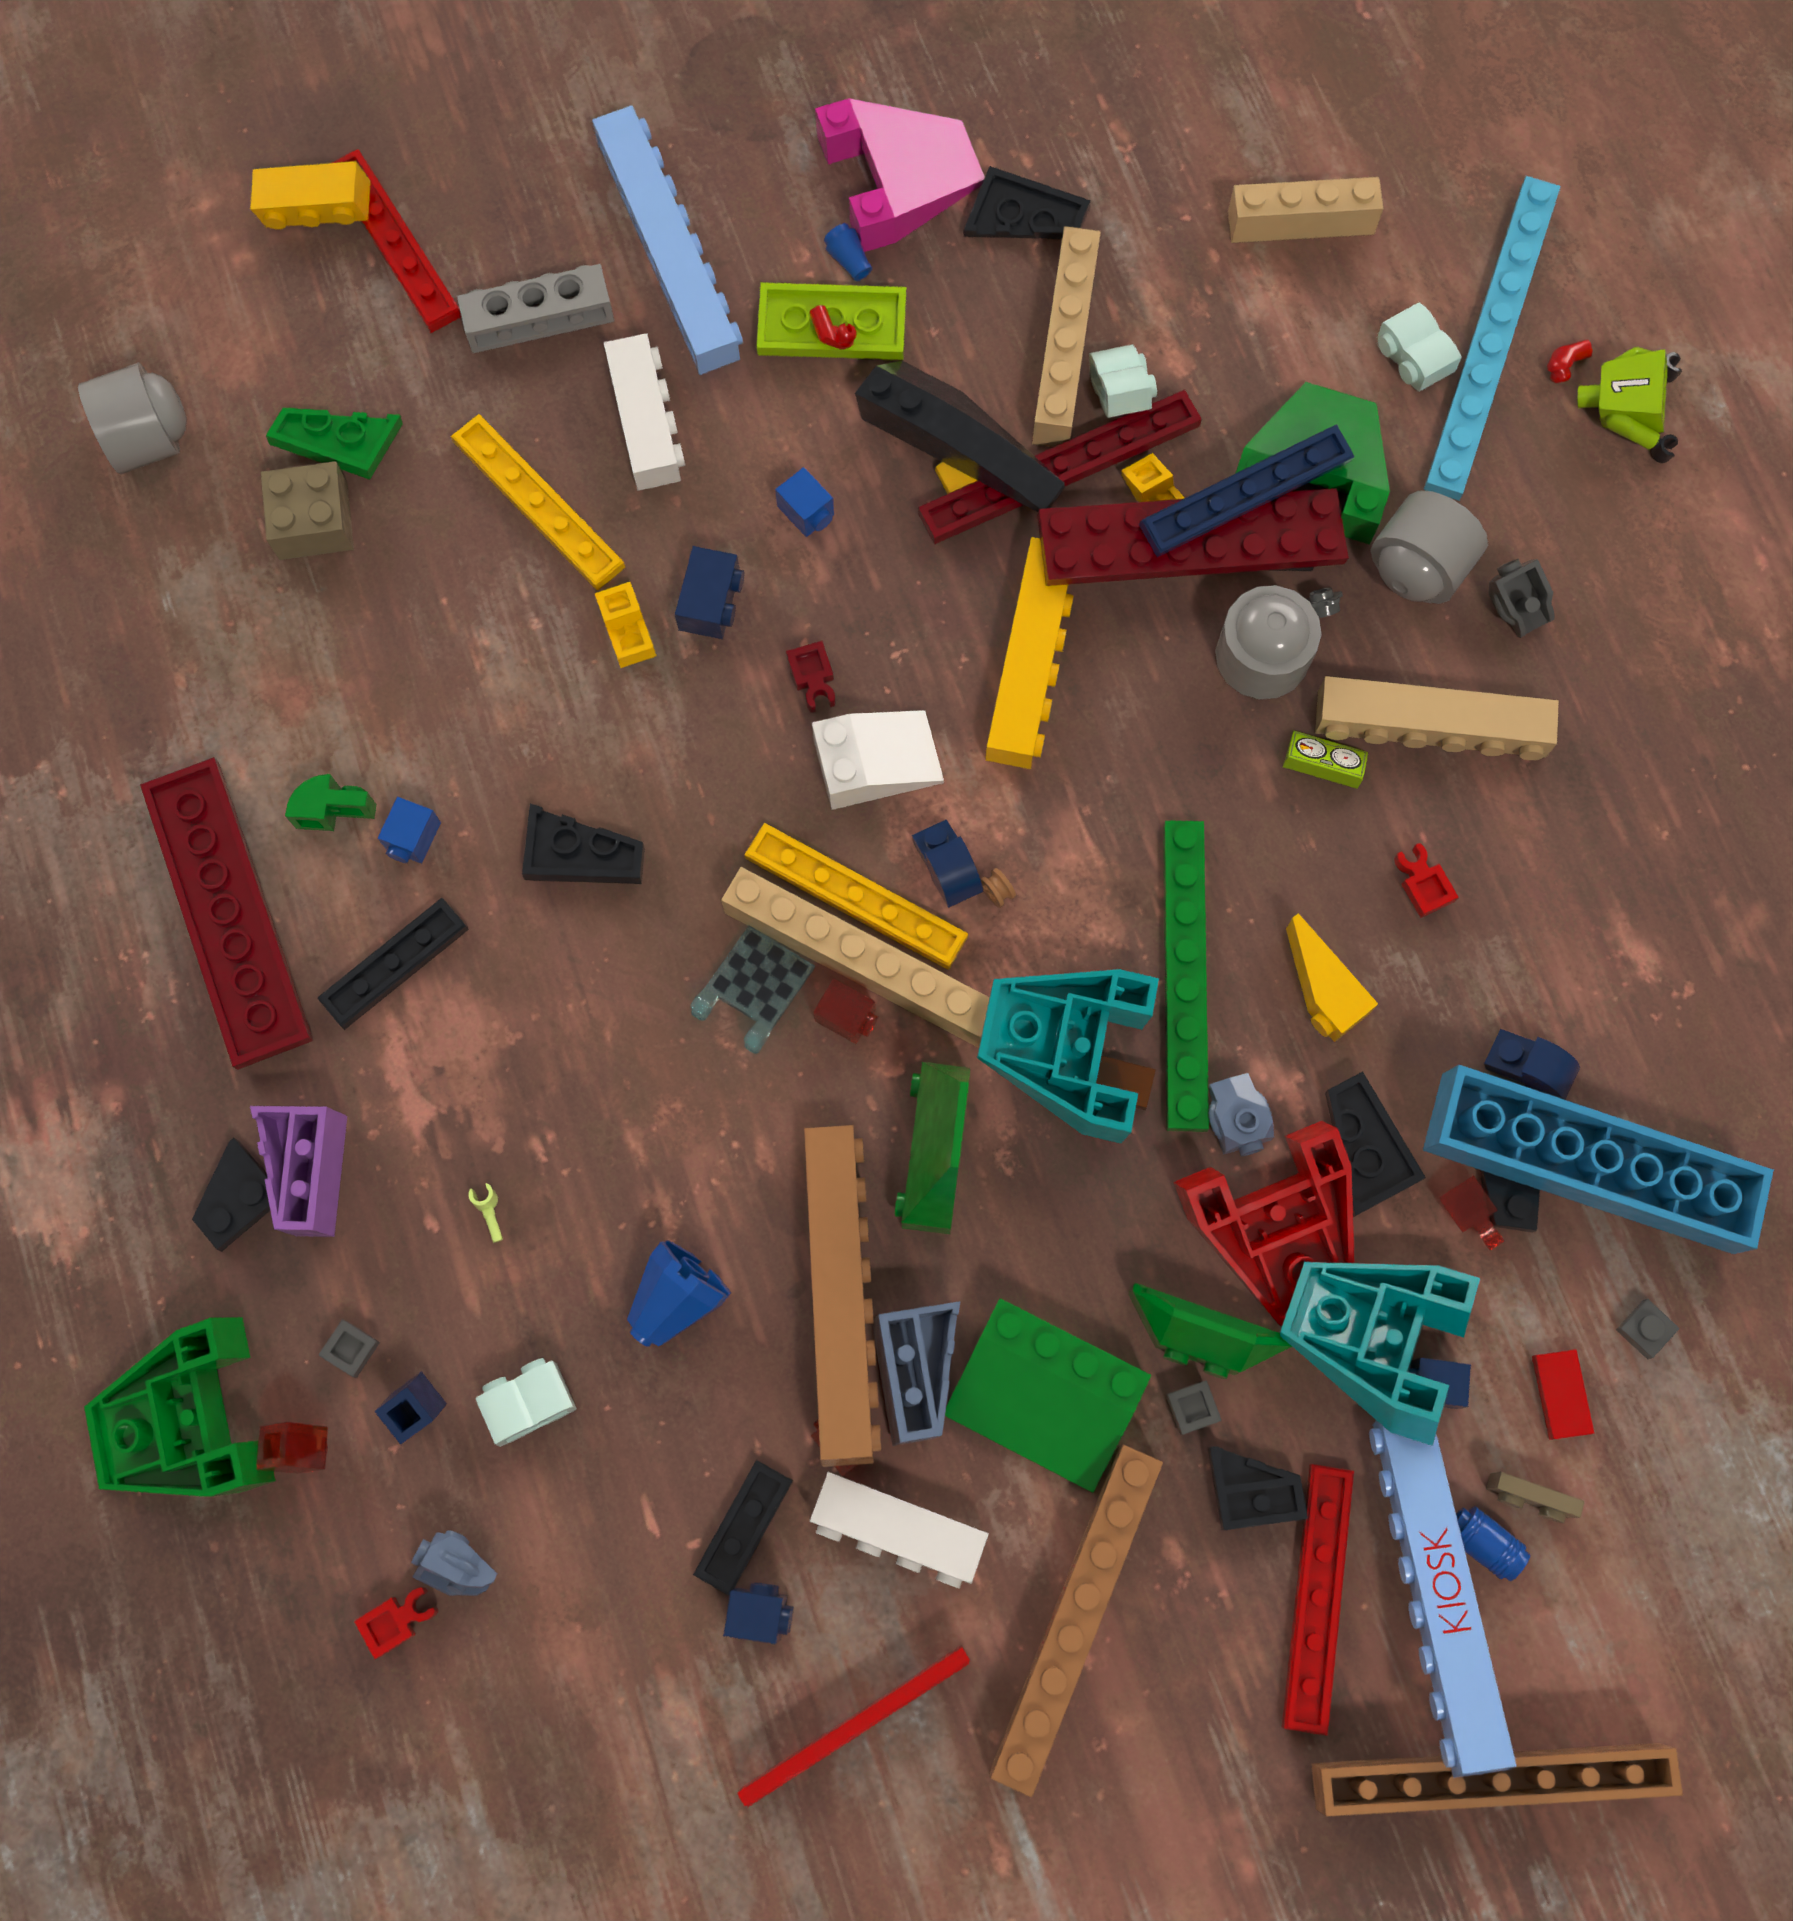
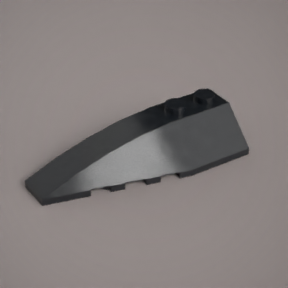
[855,361,1065,512]

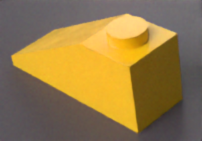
[1286,913,1378,1042]

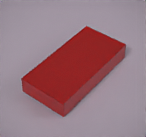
[1532,1349,1595,1440]

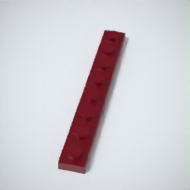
[918,389,1202,545]

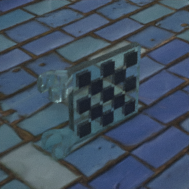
[690,925,815,1054]

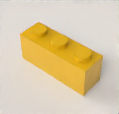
[250,161,370,229]

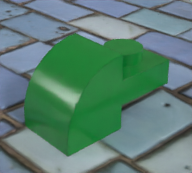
[285,774,377,831]

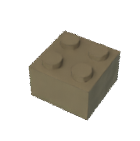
[261,461,354,560]

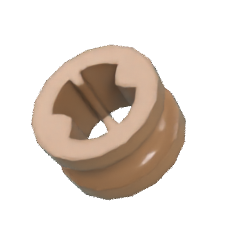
[980,868,1016,908]

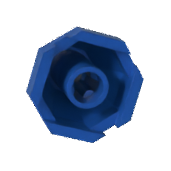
[627,1240,731,1347]

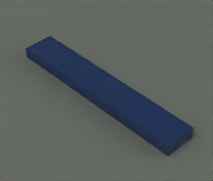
[1139,424,1355,557]

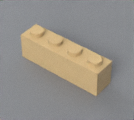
[1228,177,1383,243]

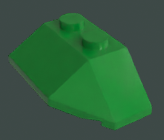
[1128,1283,1292,1379]

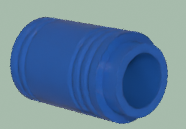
[1456,1506,1530,1581]

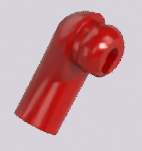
[809,305,857,350]

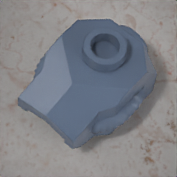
[1208,1073,1274,1156]
[411,1531,497,1596]

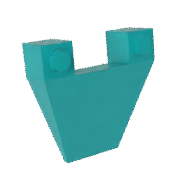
[977,969,1159,1143]
[1280,1262,1480,1446]

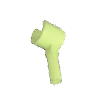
[469,1183,503,1243]

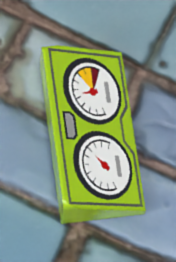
[1283,731,1368,789]

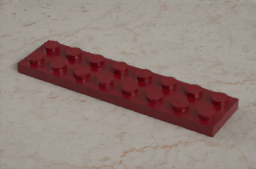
[1037,488,1349,586]
[140,757,313,1070]

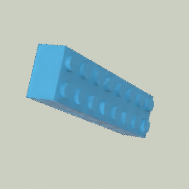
[1423,1065,1774,1254]

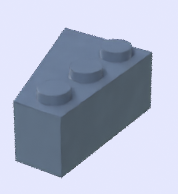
[872,1301,960,1446]

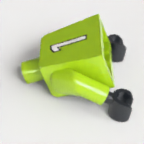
[1578,347,1682,463]

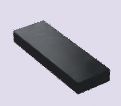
[693,1460,793,1596]

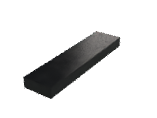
[317,898,469,1030]

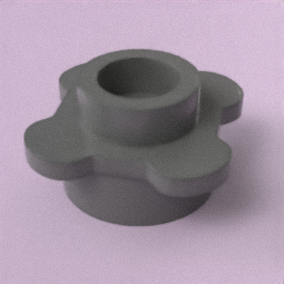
[1306,588,1343,618]

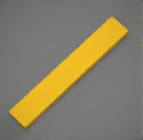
[451,414,626,591]
[745,823,968,970]

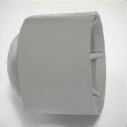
[78,362,187,474]
[1370,491,1488,604]
[1215,585,1322,699]

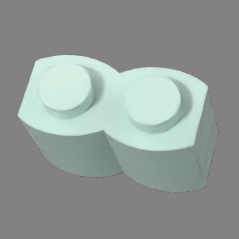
[1377,302,1461,392]
[1089,345,1157,418]
[475,1358,577,1447]

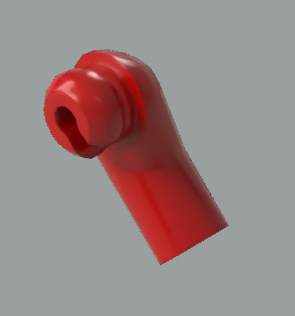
[1547,339,1592,383]

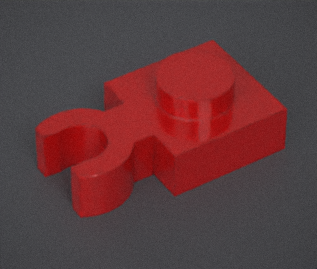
[1394,843,1459,918]
[354,1587,438,1660]

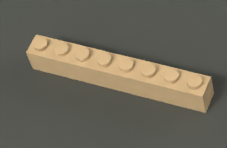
[721,867,989,1048]

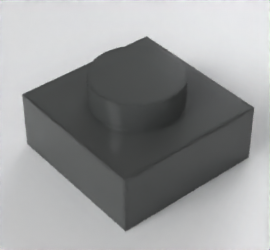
[1616,1299,1680,1359]
[319,1319,380,1378]
[1166,1380,1222,1435]

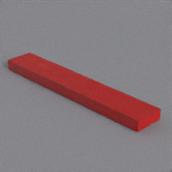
[332,149,462,333]
[1282,1464,1354,1736]
[737,1645,970,1807]

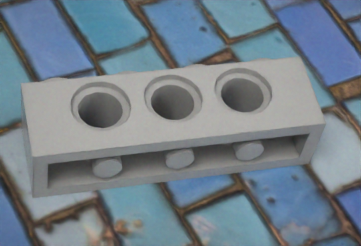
[457,264,615,353]

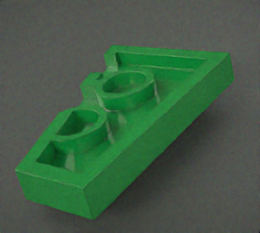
[266,408,403,480]

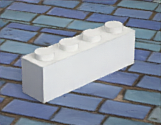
[604,333,685,491]
[810,1472,989,1589]

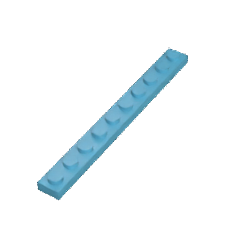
[1423,176,1561,501]

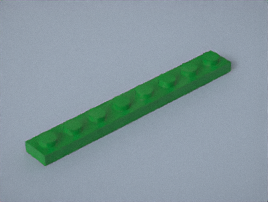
[1163,820,1209,1132]

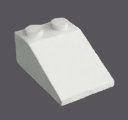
[812,710,944,810]

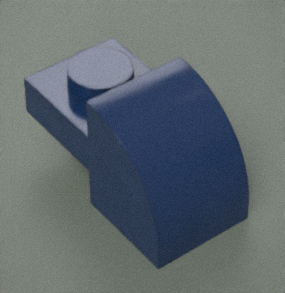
[912,819,984,908]
[1484,1029,1580,1100]

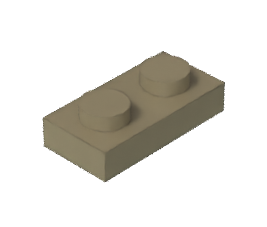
[1486,1472,1585,1523]

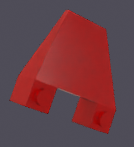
[1173,1121,1354,1326]

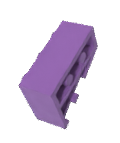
[250,1106,347,1237]

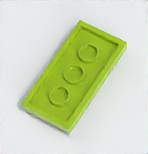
[757,283,906,360]

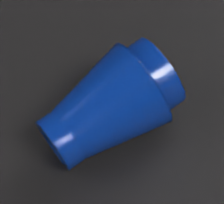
[824,223,872,281]

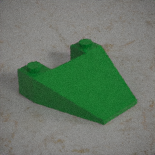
[1235,382,1390,545]
[895,1062,970,1234]
[84,1317,276,1497]

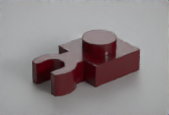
[786,641,836,713]

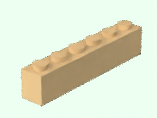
[1032,226,1101,447]
[1315,676,1559,760]

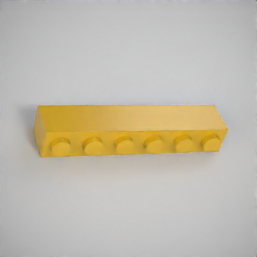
[985,537,1074,769]

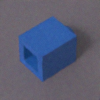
[775,467,834,537]
[377,797,441,864]

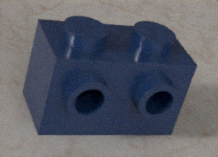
[675,546,745,639]
[723,1582,794,1644]

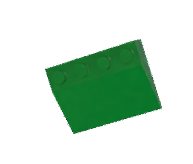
[945,1298,1152,1493]

